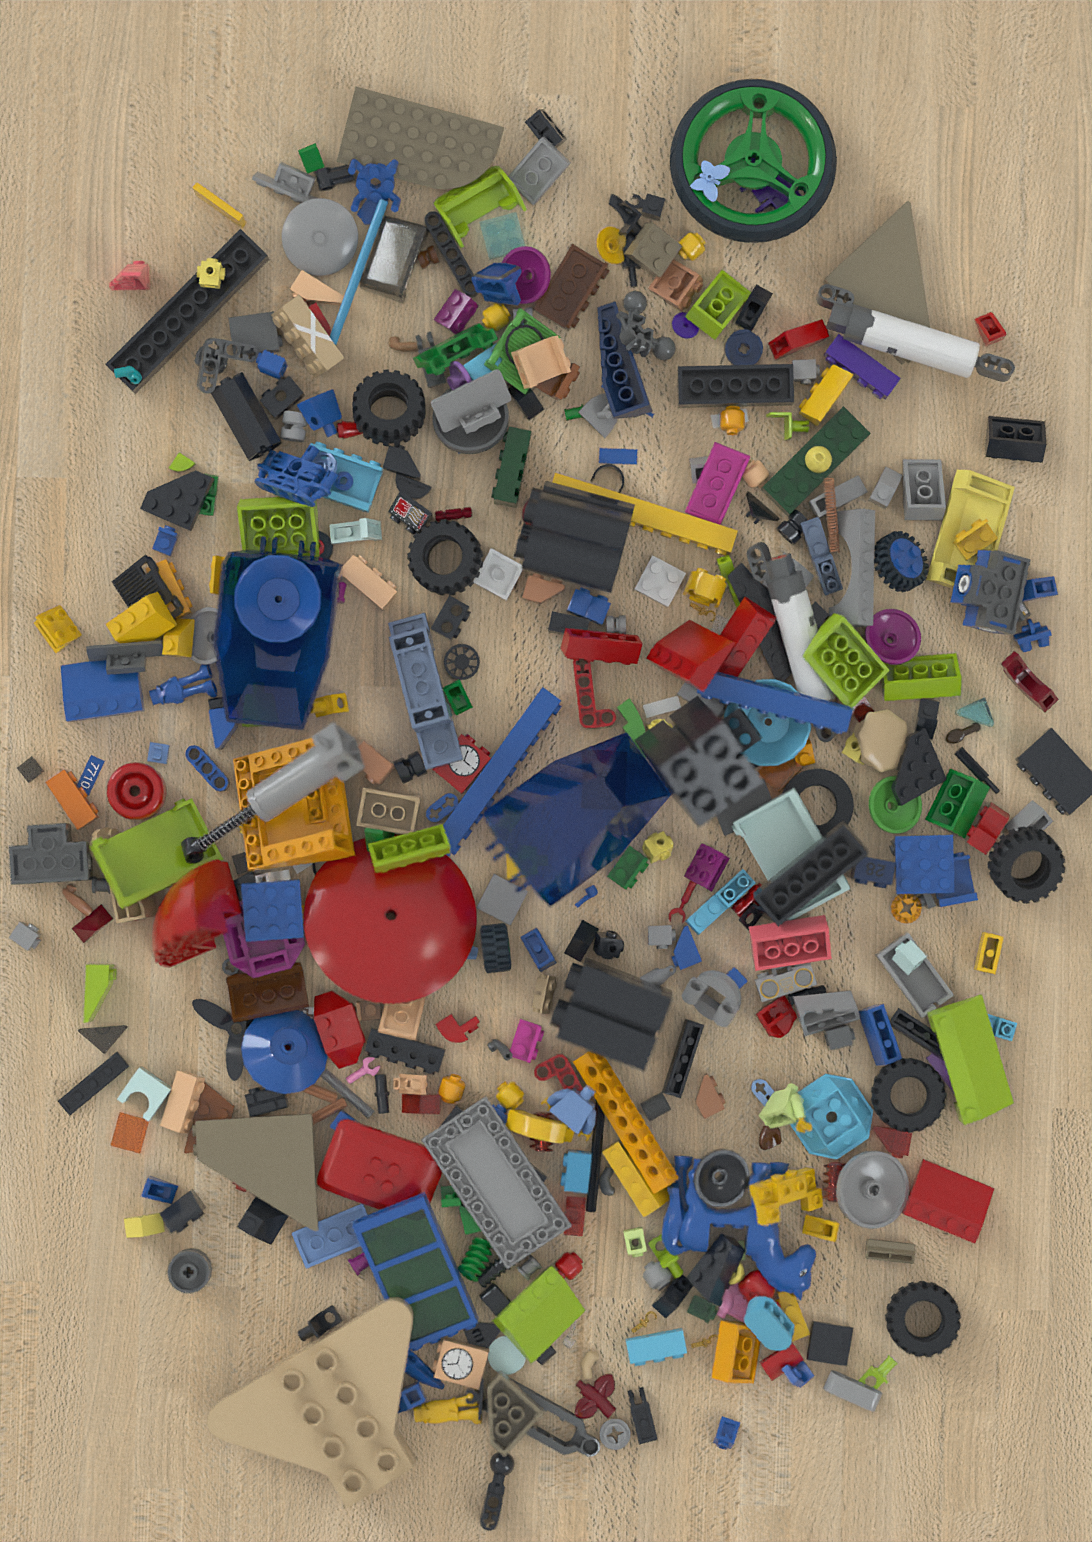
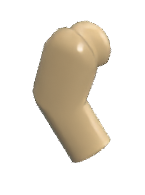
[581,1351,599,1379]

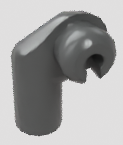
[487,1039,513,1060]
[599,1166,615,1196]

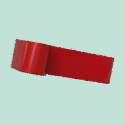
[573,658,616,729]
[534,1054,594,1109]

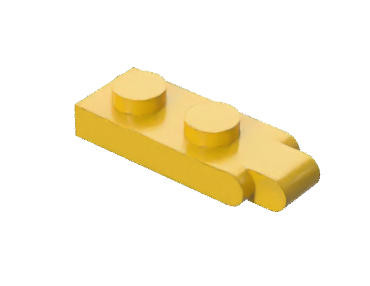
[776,1291,810,1342]

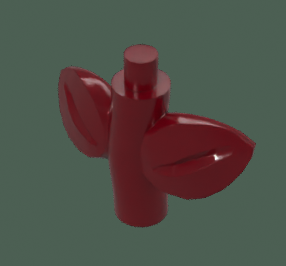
[575,1374,617,1419]

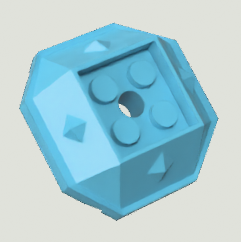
[790,1073,873,1160]

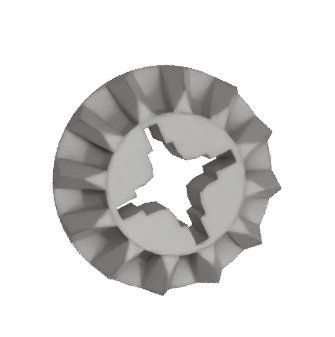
[600,1419,630,1450]

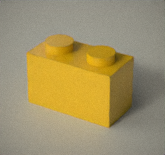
[974,932,1004,974]

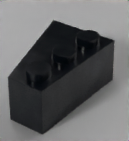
[686,1233,745,1307]

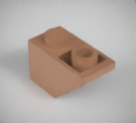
[522,573,565,604]
[695,1073,726,1119]

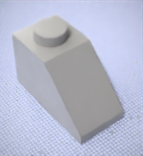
[868,467,903,509]

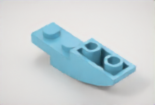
[685,869,756,935]

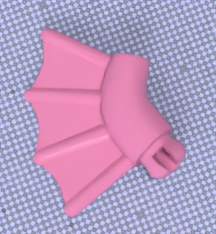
[716,1283,748,1323]

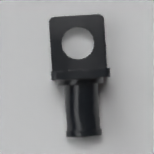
[618,200,642,236]
[739,903,775,930]
[298,1305,342,1341]

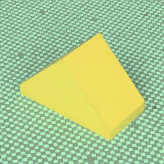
[124,1213,165,1238]

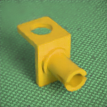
[306,693,349,717]

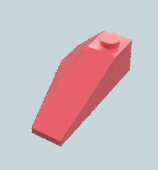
[109,261,150,290]

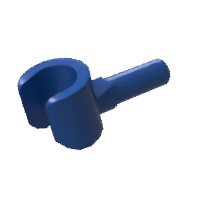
[575,885,598,908]

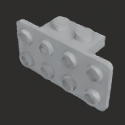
[431,369,511,434]

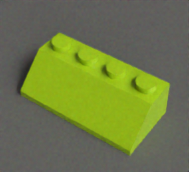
[881,653,962,701]
[368,824,450,873]

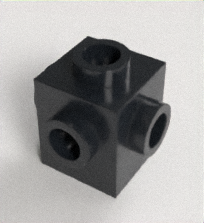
[593,930,624,960]

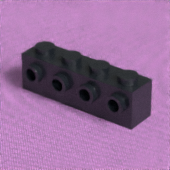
[365,1028,446,1075]

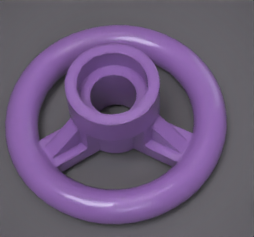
[447,361,472,390]

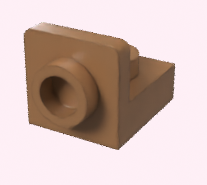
[354,1001,381,1021]

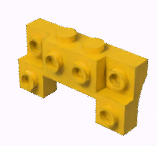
[749,1167,823,1226]

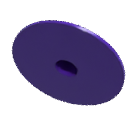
[672,312,699,339]

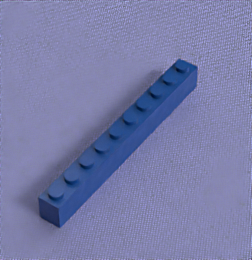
[443,687,562,857]

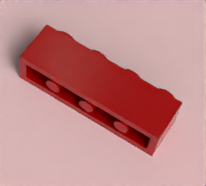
[560,628,643,665]

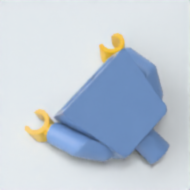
[541,1085,596,1141]

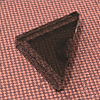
[78,1025,128,1054]

